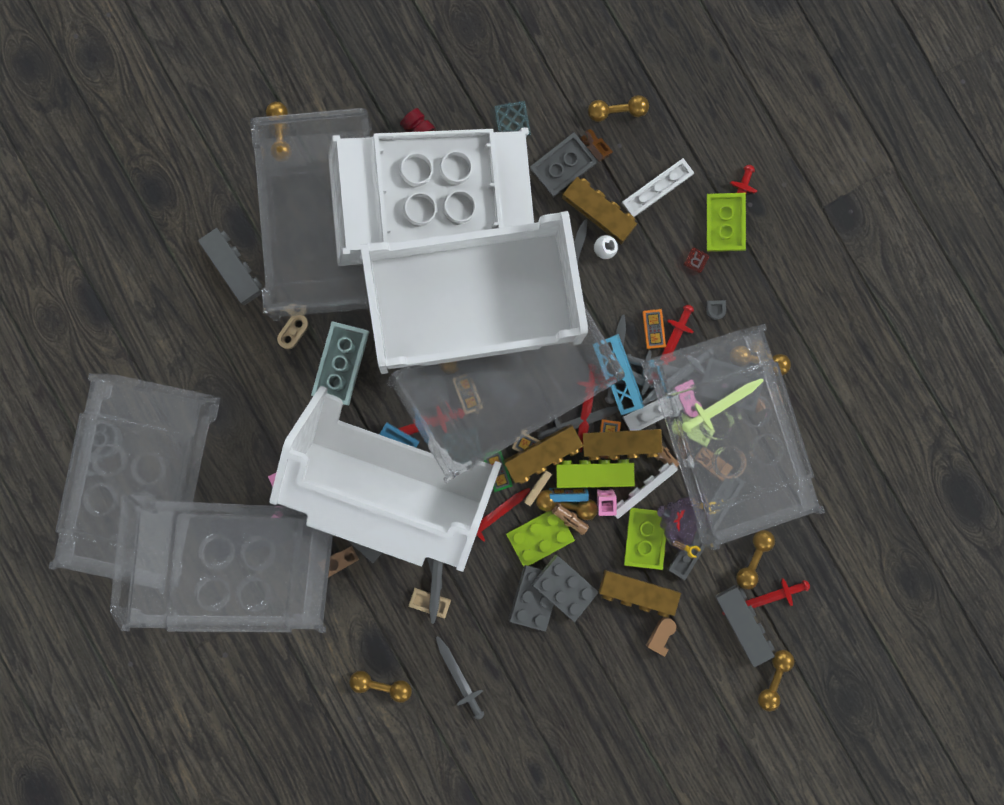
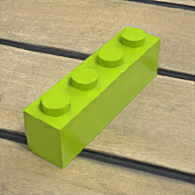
[556,459,635,488]

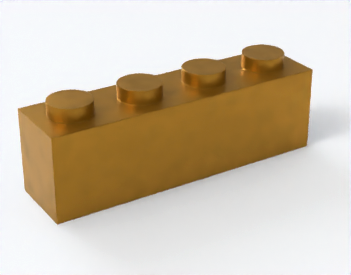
[562,177,637,245]
[503,424,583,484]
[583,429,663,460]
[599,570,681,618]

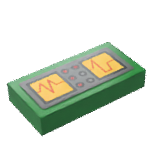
[483,450,513,492]

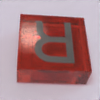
[684,247,709,273]

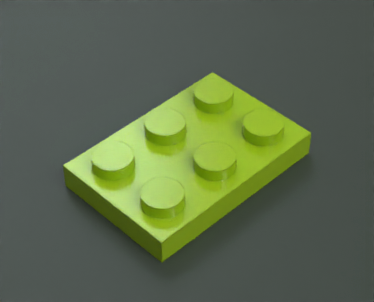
[707,193,746,252]
[624,508,668,570]
[506,511,575,567]

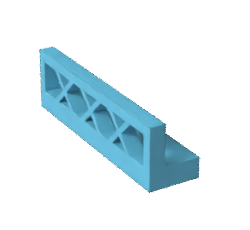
[595,334,644,415]

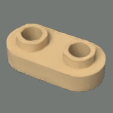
[277,314,309,349]

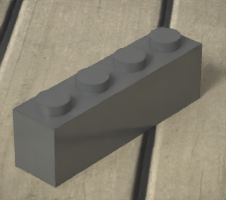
[198,228,263,306]
[715,585,775,667]

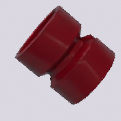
[400,108,436,132]

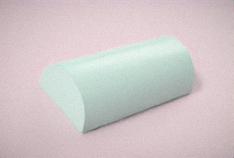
[311,321,369,406]

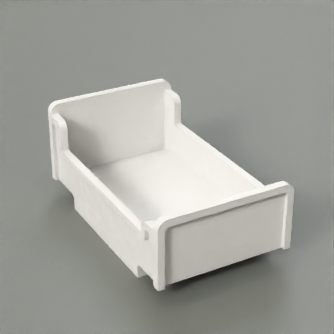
[328,128,534,266]
[360,211,588,374]
[269,386,502,572]

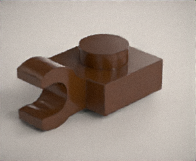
[580,129,613,162]

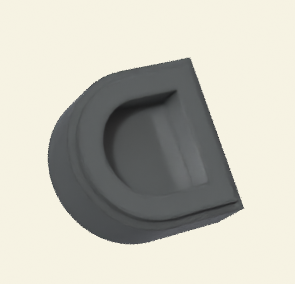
[706,300,726,320]

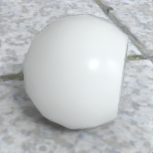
[594,235,618,259]

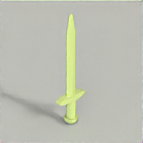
[682,379,763,433]

